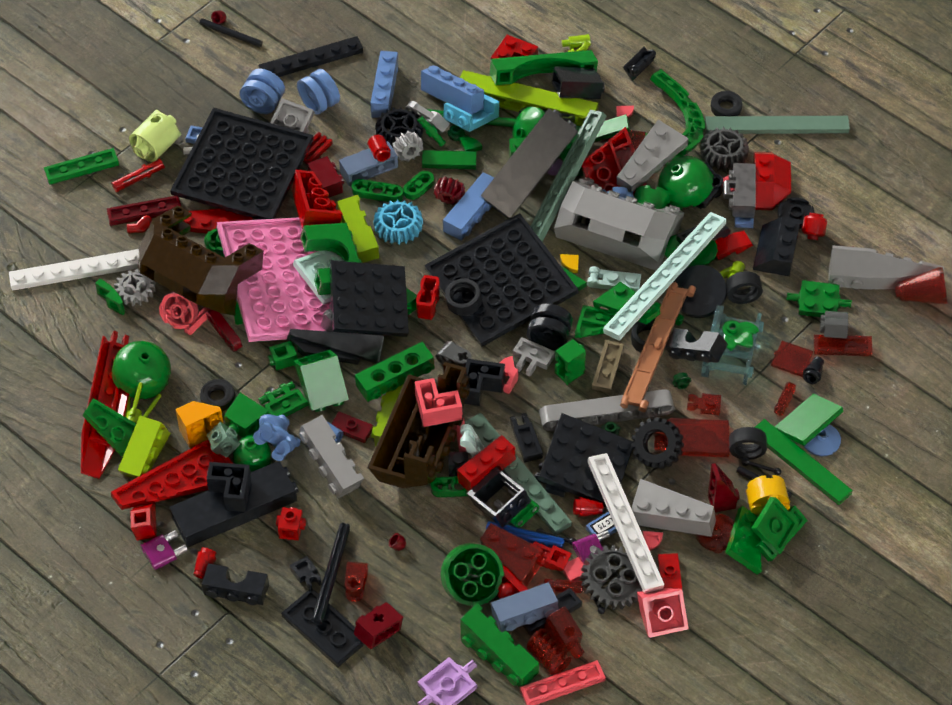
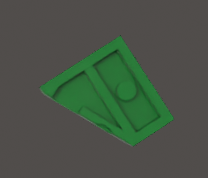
[574,305,617,338]

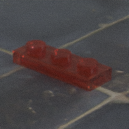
[813,335,873,356]

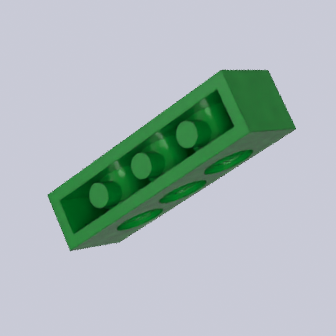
[355,342,435,402]

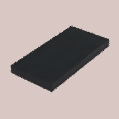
[281,590,365,668]

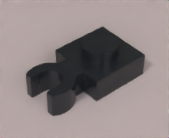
[289,556,322,591]

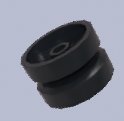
[526,304,573,350]

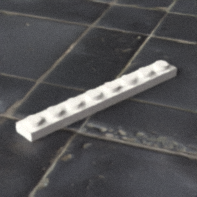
[9,249,139,291]
[587,453,664,594]

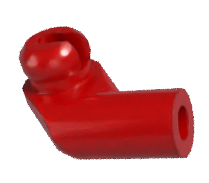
[127,215,152,233]

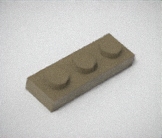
[592,340,624,394]

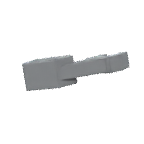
[406,101,450,134]

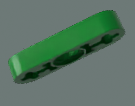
[352,179,404,203]
[431,476,488,497]

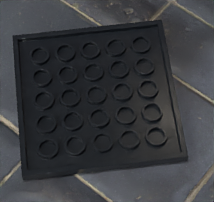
[170,107,314,220]
[424,213,579,347]

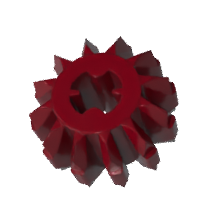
[433,176,466,205]

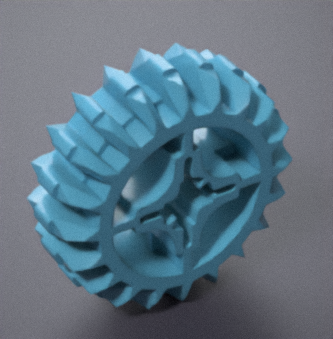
[373,199,423,245]

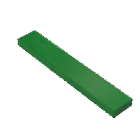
[754,419,853,505]

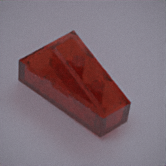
[480,523,544,588]

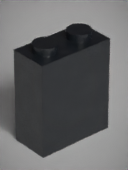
[552,67,605,99]

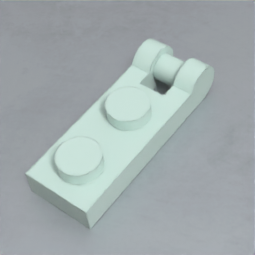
[587,266,641,292]
[460,424,485,458]

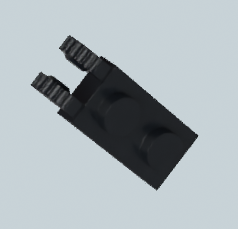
[510,413,543,463]

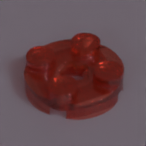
[696,513,734,554]

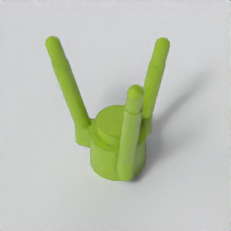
[125,382,161,424]

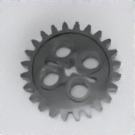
[580,545,643,610]

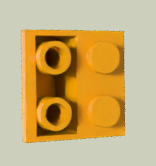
[175,401,224,448]

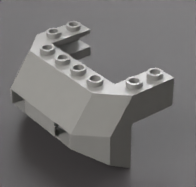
[554,177,684,271]

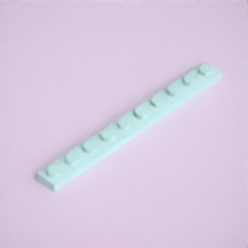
[603,212,726,341]

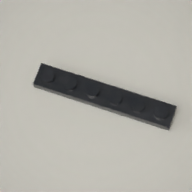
[258,36,363,77]

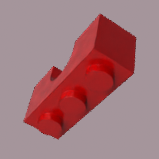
[457,435,516,492]

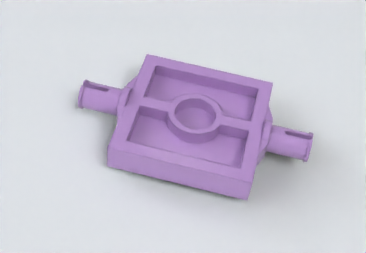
[417,657,477,705]

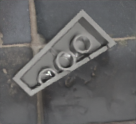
[299,415,364,499]

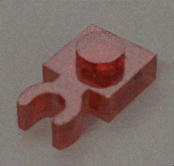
[687,393,722,416]

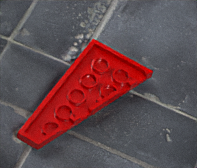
[111,439,233,510]

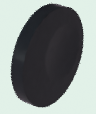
[674,265,727,318]

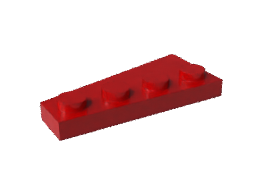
[184,209,254,234]

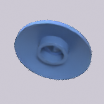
[804,424,841,456]

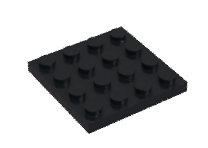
[329,260,409,337]
[538,413,633,508]

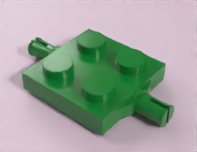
[787,280,852,317]

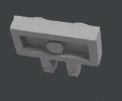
[513,337,555,376]

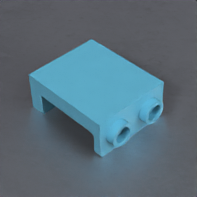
[443,94,499,132]

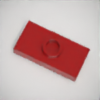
[657,553,682,589]

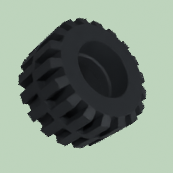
[631,417,684,469]

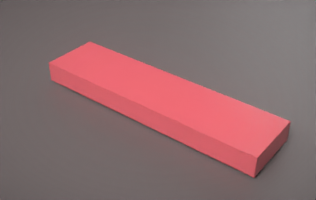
[520,660,606,705]

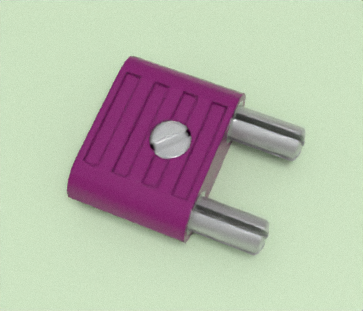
[140,530,187,570]
[572,531,617,565]

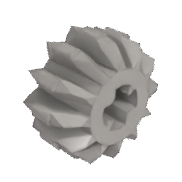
[392,131,424,162]

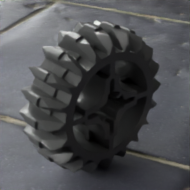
[700,126,749,171]

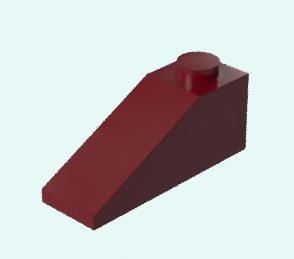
[707,463,740,513]

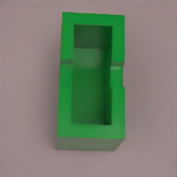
[555,339,586,385]

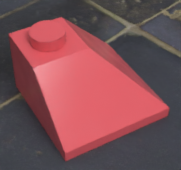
[637,588,689,638]

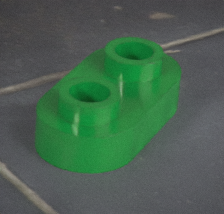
[403,171,434,200]

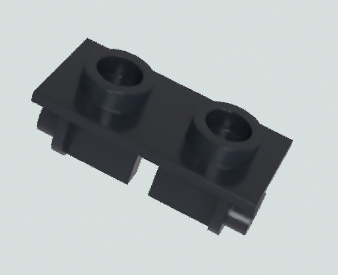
[623,46,656,81]

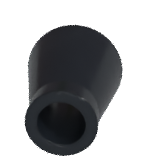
[803,357,824,384]

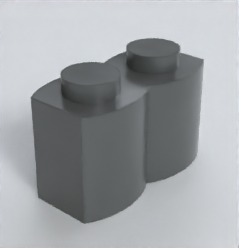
[820,311,848,339]

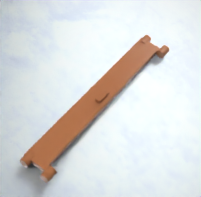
[620,282,696,412]

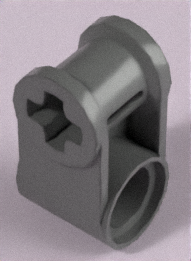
[435,341,472,367]

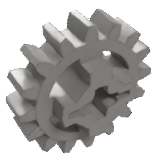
[114,269,156,306]

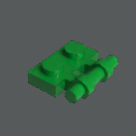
[258,381,308,417]

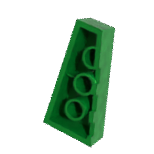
[460,603,539,687]

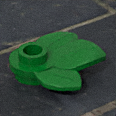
[722,320,759,351]

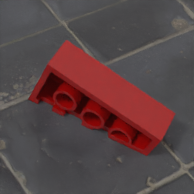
[291,170,343,229]

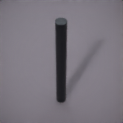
[199,18,263,47]

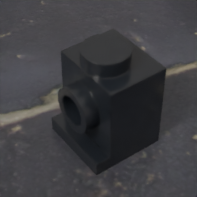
[448,452,468,477]

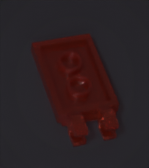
[654,418,730,457]

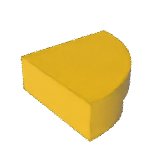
[560,254,579,274]

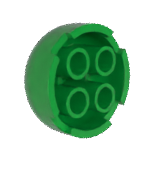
[658,156,714,210]
[112,341,171,399]
[440,543,504,606]

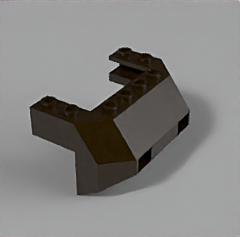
[138,205,264,316]
[367,362,470,488]

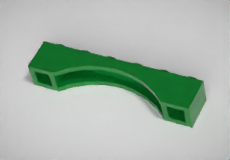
[489,50,598,85]

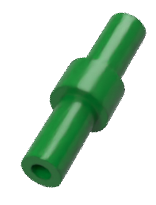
[417,116,446,147]

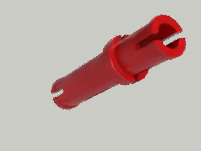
[111,158,165,193]

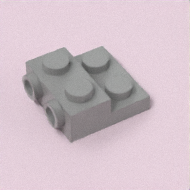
[270,98,315,133]

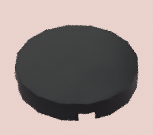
[778,197,815,229]

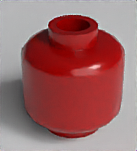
[802,213,827,240]

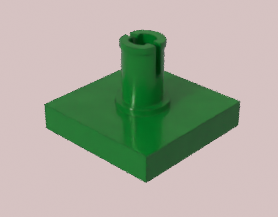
[751,497,799,554]

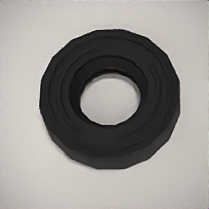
[710,91,743,116]
[200,379,235,411]

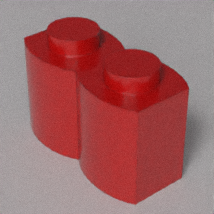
[416,275,440,320]

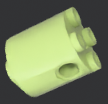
[129,110,181,162]

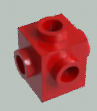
[276,507,306,541]

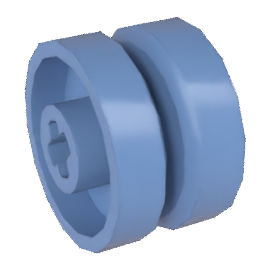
[240,69,285,114]
[297,69,340,115]

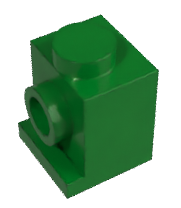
[267,341,297,371]

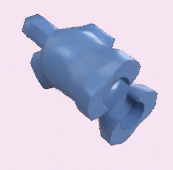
[253,414,301,461]

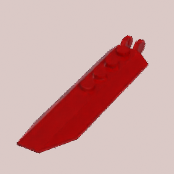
[81,331,129,479]

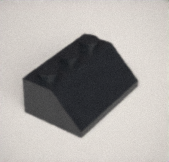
[753,217,801,277]

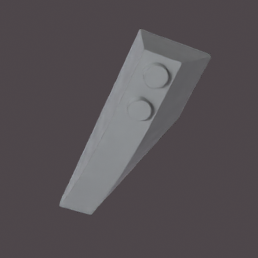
[828,245,944,289]

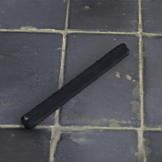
[312,523,350,625]

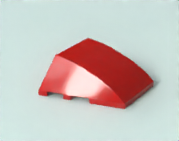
[582,127,647,194]

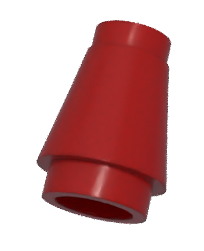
[573,497,603,517]
[193,547,217,579]

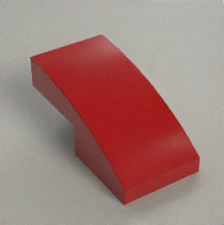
[715,230,753,260]
[526,541,572,571]

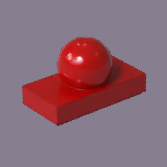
[497,566,528,599]

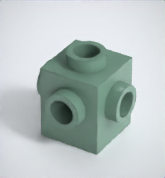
[207,422,240,458]

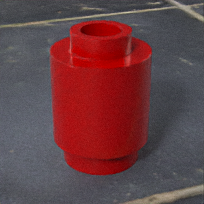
[367,135,391,162]

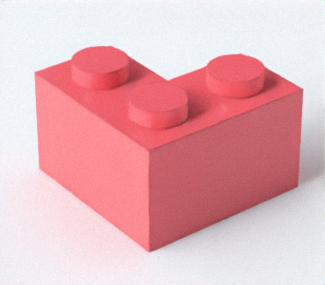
[415,378,462,427]

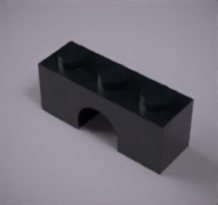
[665,328,728,363]
[202,563,269,605]

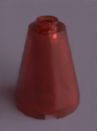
[895,267,948,304]

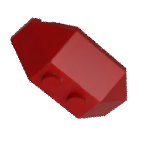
[754,152,791,210]

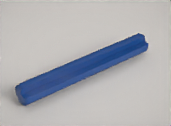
[486,521,564,549]

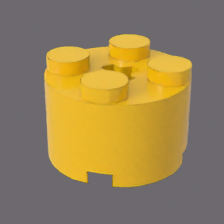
[746,475,790,516]

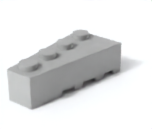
[616,119,689,192]
[631,479,716,537]

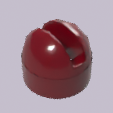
[211,10,227,24]
[389,533,406,551]

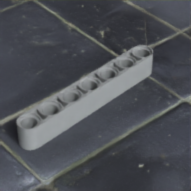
[539,389,675,431]

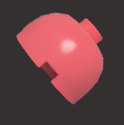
[159,292,198,329]

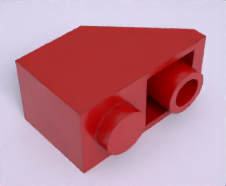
[130,502,157,541]

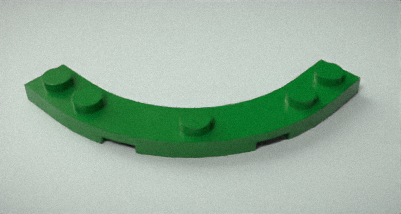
[650,69,705,156]

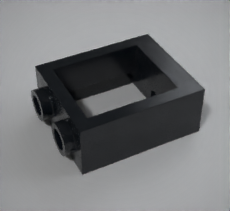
[467,467,531,528]

